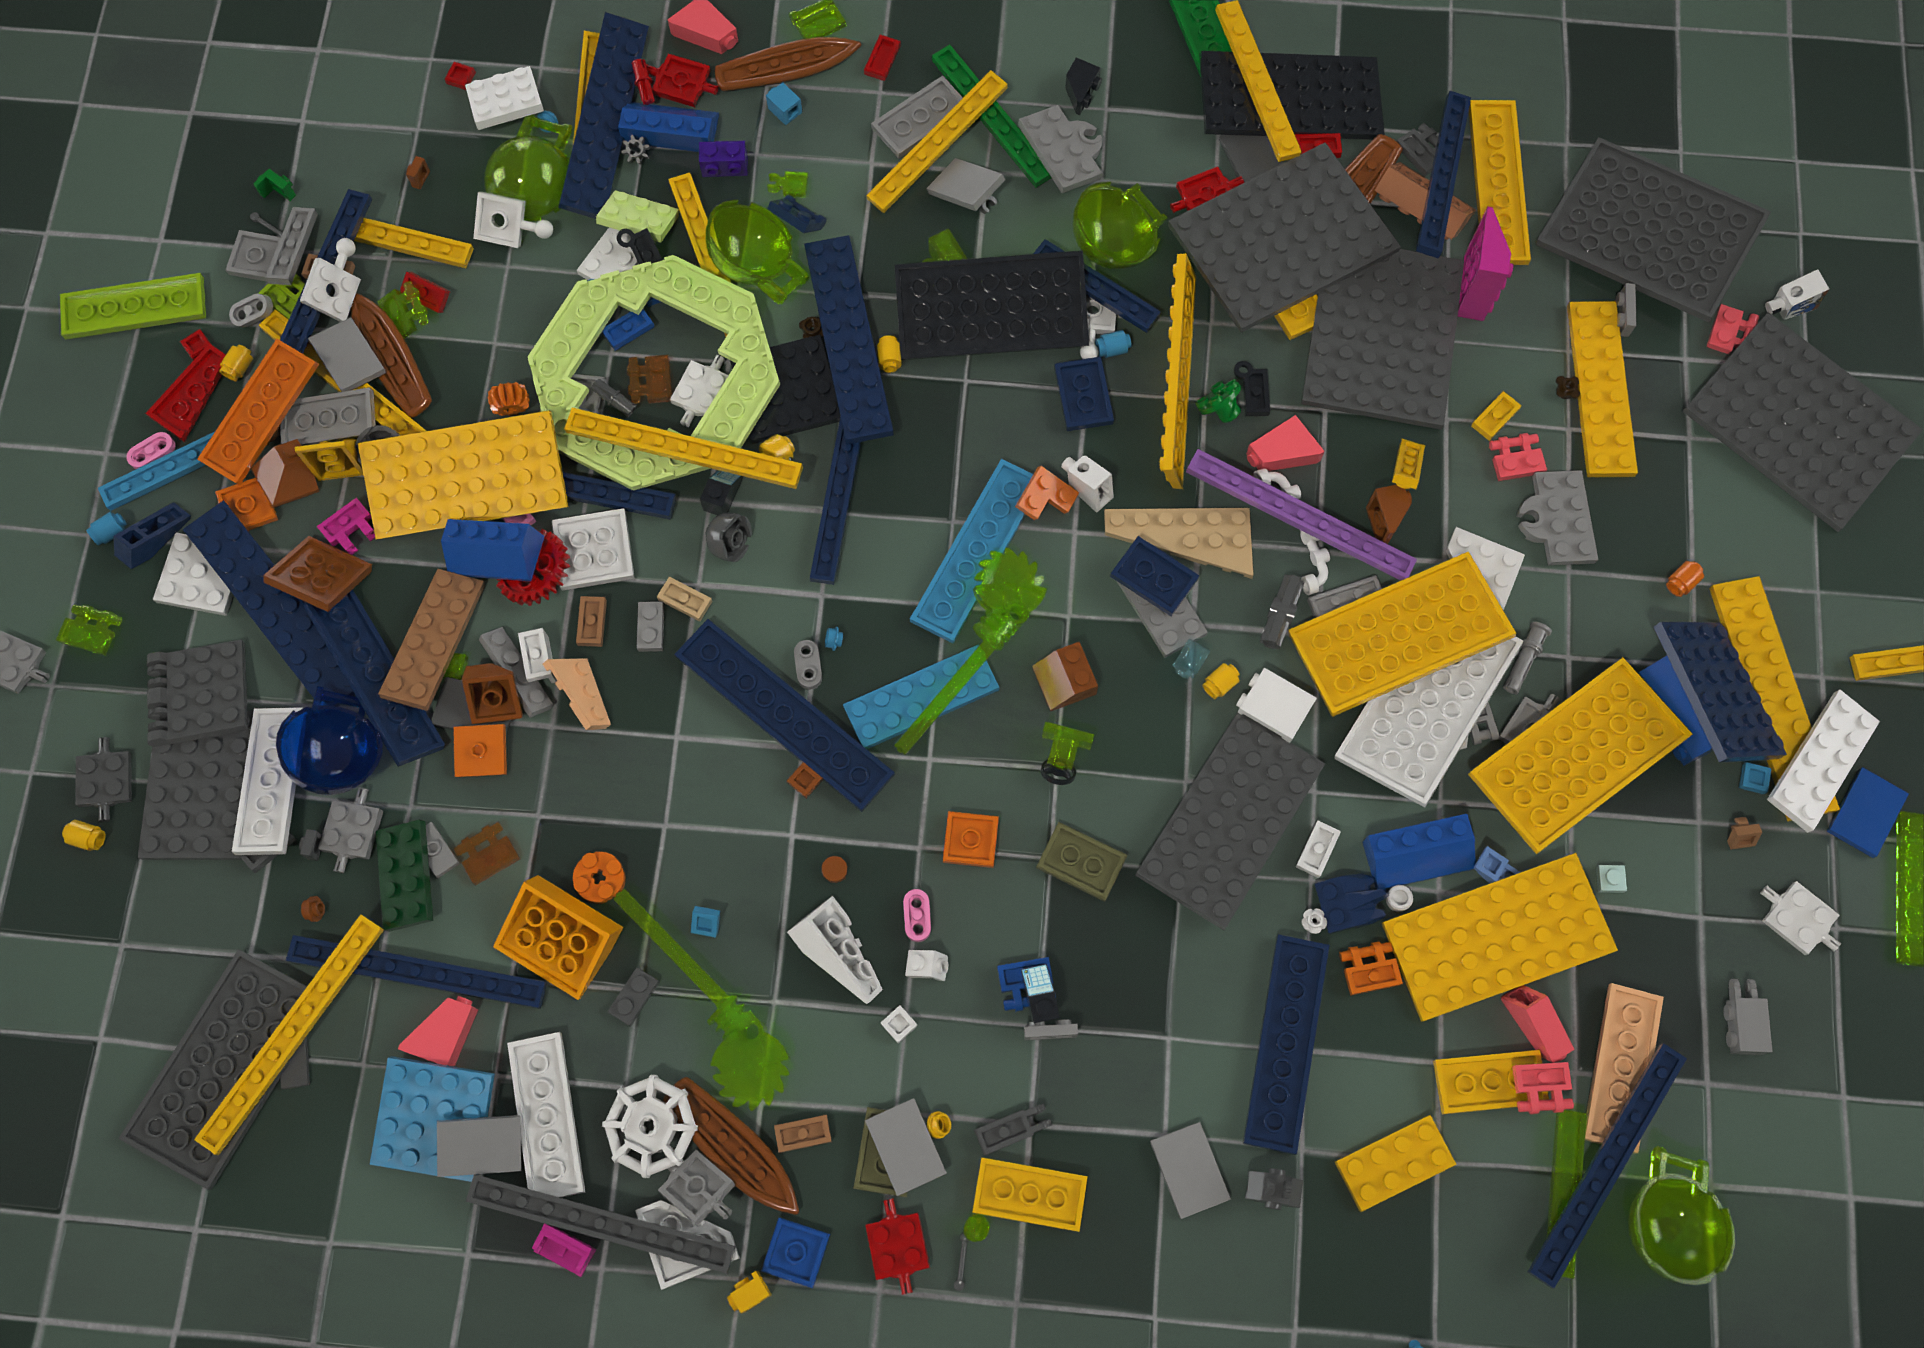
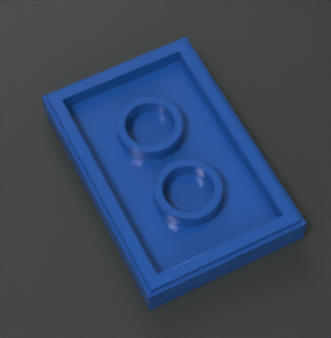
[1827,767,1909,858]

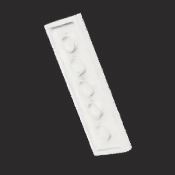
[1767,690,1880,833]
[232,708,307,855]
[507,1032,585,1198]

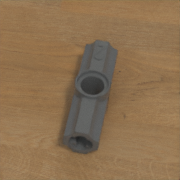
[1260,575,1305,649]

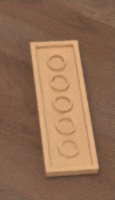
[1582,983,1664,1154]

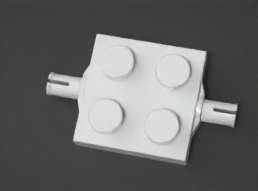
[670,355,729,427]
[1760,881,1841,955]

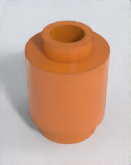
[1666,561,1704,597]

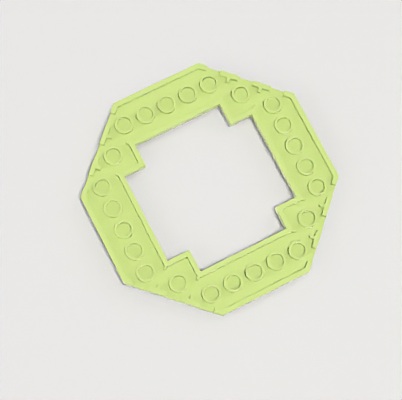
[528,255,780,491]

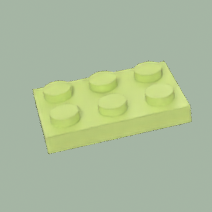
[596,190,679,243]

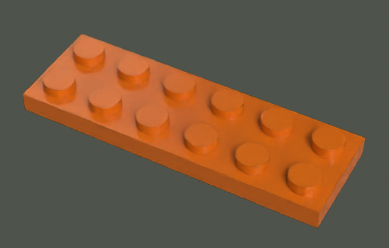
[197,339,319,485]

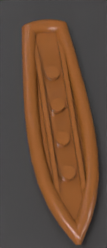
[715,37,861,91]
[1345,134,1403,204]
[350,293,432,418]
[663,1077,799,1215]

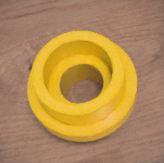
[927,1111,951,1139]

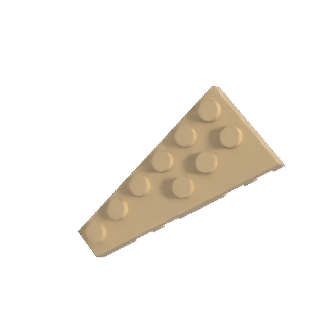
[1104,508,1253,579]

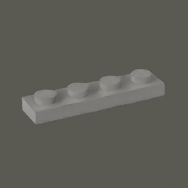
[265,207,318,285]
[479,627,553,718]

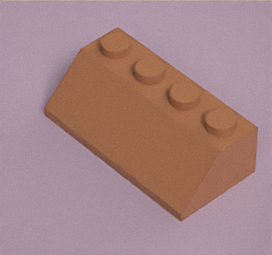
[1374,162,1476,240]

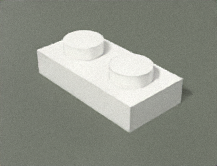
[1296,820,1341,878]

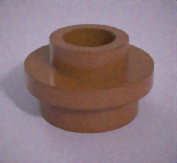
[301,896,325,922]

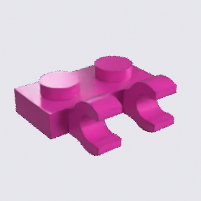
[317,497,375,555]

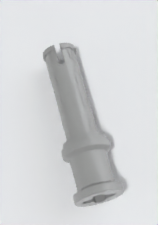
[1503,622,1552,695]

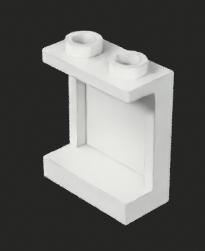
[1236,668,1317,743]

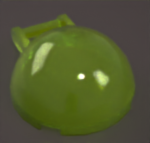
[484,114,572,221]
[1072,182,1168,270]
[705,200,809,304]
[1628,1146,1735,1285]

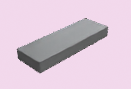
[1307,575,1382,618]

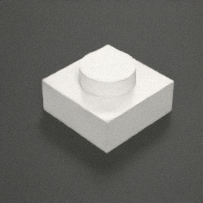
[881,1005,918,1044]

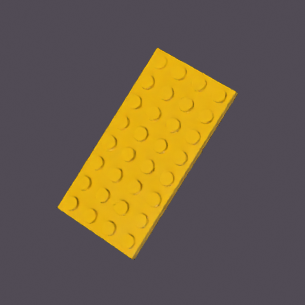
[357,411,569,540]
[1288,551,1516,717]
[1468,657,1693,855]
[1382,853,1618,1022]

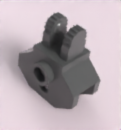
[1245,1168,1303,1210]

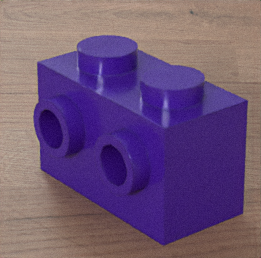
[699,140,748,177]

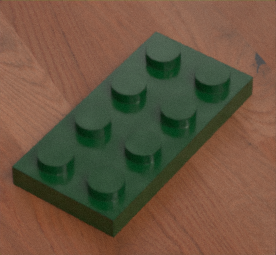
[376,819,433,932]

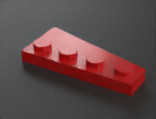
[145,343,226,442]

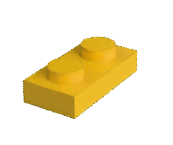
[1471,391,1522,441]

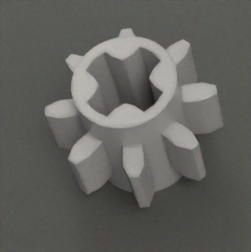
[621,135,650,165]

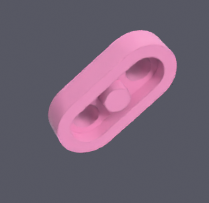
[127,432,176,469]
[903,889,931,942]

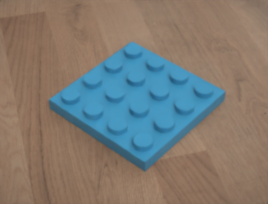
[370,1056,495,1182]

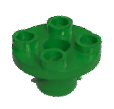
[1195,379,1241,423]

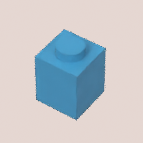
[766,82,802,125]

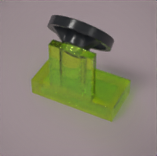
[1041,721,1094,785]

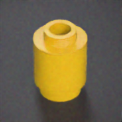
[877,336,902,373]
[219,345,253,381]
[1202,663,1240,699]
[62,820,106,851]

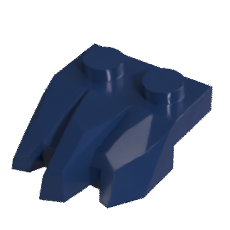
[1315,873,1389,934]

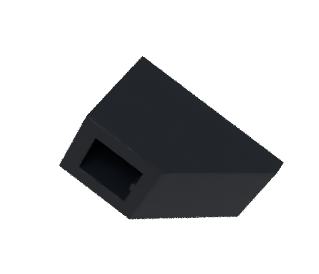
[1065,57,1102,115]

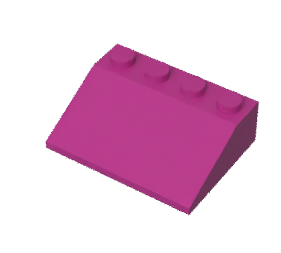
[1457,207,1513,321]

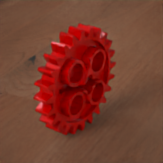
[496,529,570,606]

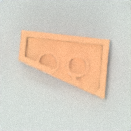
[542,658,611,730]

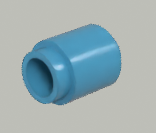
[1095,330,1131,358]
[86,511,127,546]

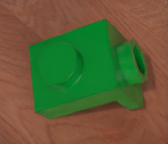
[254,169,296,201]

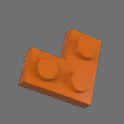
[1015,466,1079,520]

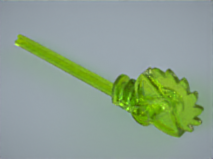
[894,547,1047,755]
[614,889,791,1111]

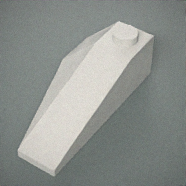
[787,896,883,1004]

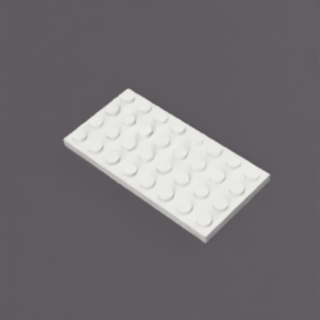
[1335,637,1523,807]

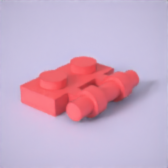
[1706,304,1759,354]
[1489,433,1547,481]
[1512,1062,1574,1114]

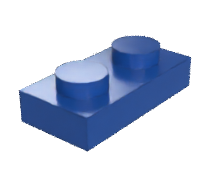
[602,309,654,351]

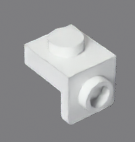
[905,950,948,981]

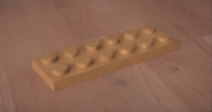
[378,569,485,711]

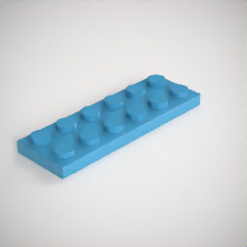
[843,645,1000,749]

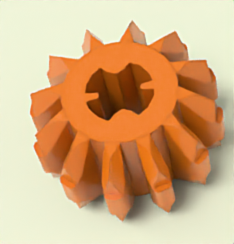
[488,382,530,416]

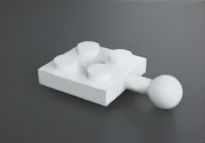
[473,191,553,248]
[300,238,361,322]
[1080,295,1116,359]

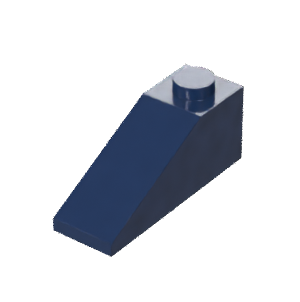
[114,502,191,569]

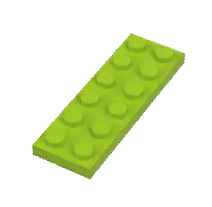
[60,273,206,340]

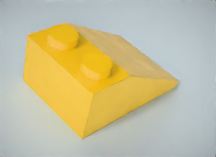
[295,438,364,481]

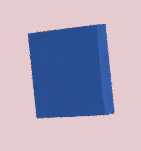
[761,1218,831,1288]

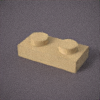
[657,577,713,622]

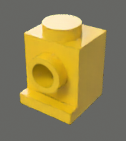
[727,1271,772,1313]

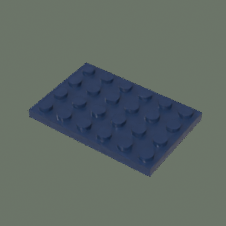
[1654,622,1787,763]

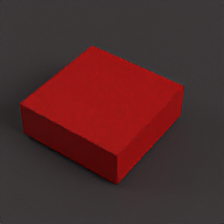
[444,62,476,90]
[180,329,212,360]

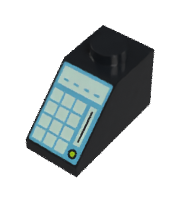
[700,470,744,515]
[1021,964,1060,1023]

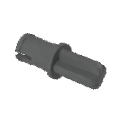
[591,379,637,417]

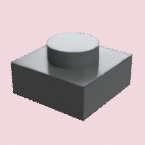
[299,829,322,861]

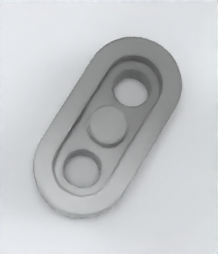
[229,293,273,327]
[794,640,822,690]

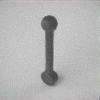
[250,212,283,237]
[954,1232,971,1291]

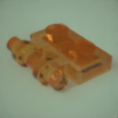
[627,355,672,404]
[453,821,521,886]

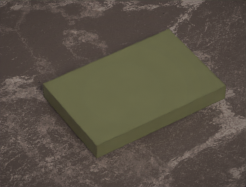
[1036,822,1127,902]
[853,1107,908,1198]

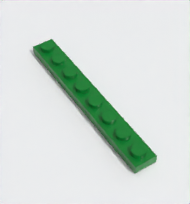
[932,45,1051,188]

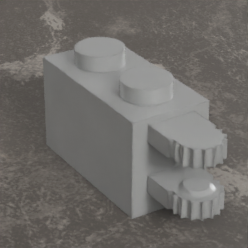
[1724,979,1773,1055]

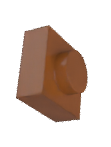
[406,156,430,190]
[787,762,823,799]

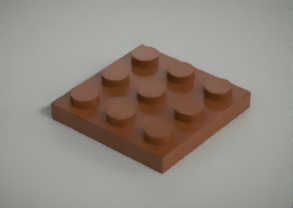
[263,536,372,612]

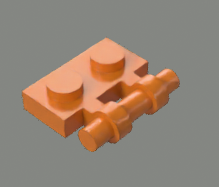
[1339,941,1403,996]

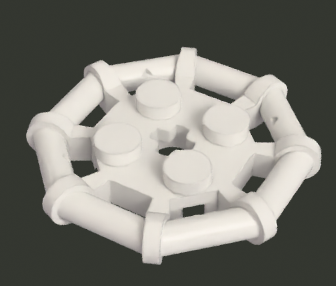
[602,1074,698,1178]

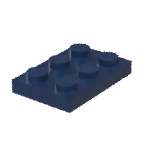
[1054,357,1114,431]
[1110,536,1200,617]

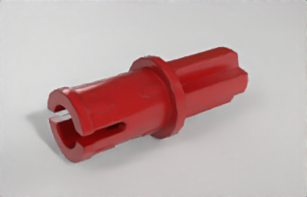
[631,59,655,105]

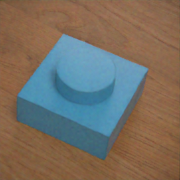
[1739,762,1771,794]
[691,906,720,938]

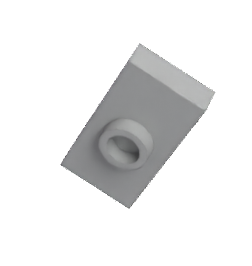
[426,822,460,879]

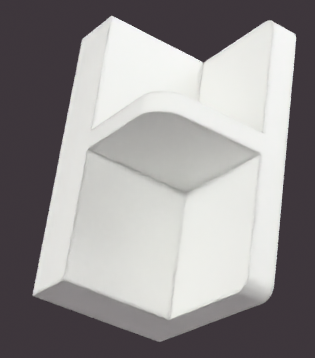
[518,628,557,683]

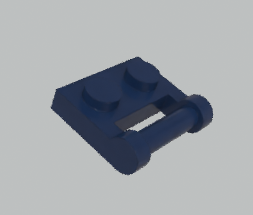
[767,195,827,233]

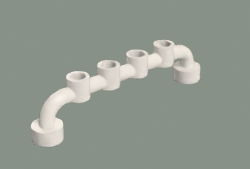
[1254,468,1330,595]

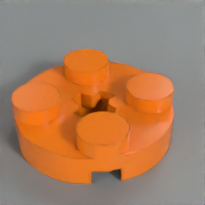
[573,852,626,904]

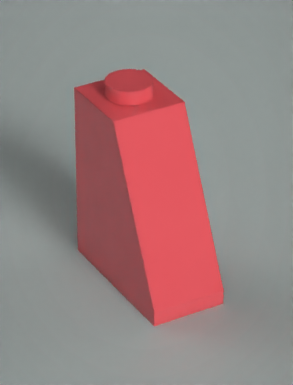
[667,0,739,54]
[1246,415,1325,471]
[1500,985,1575,1063]
[398,996,478,1067]

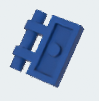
[997,957,1056,1012]

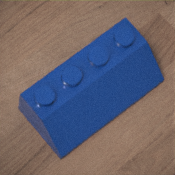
[618,102,719,152]
[441,519,545,581]
[1638,656,1713,766]
[1362,814,1476,890]

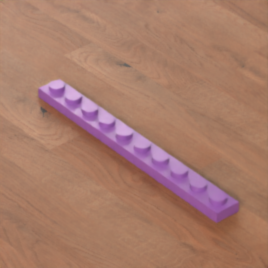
[1186,449,1417,581]

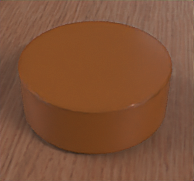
[822,856,848,883]

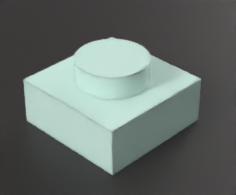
[1596,865,1627,893]

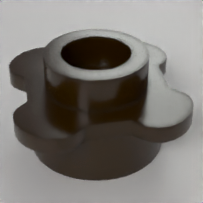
[799,317,823,339]
[1556,376,1580,399]

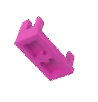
[532,1223,597,1277]

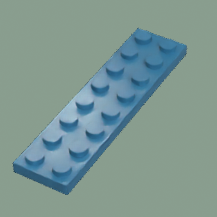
[910,459,1033,644]

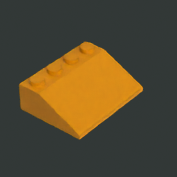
[493,875,623,1000]

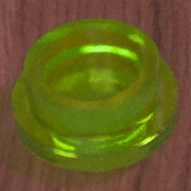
[964,1214,990,1242]

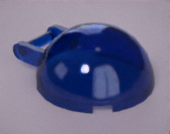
[276,686,383,795]

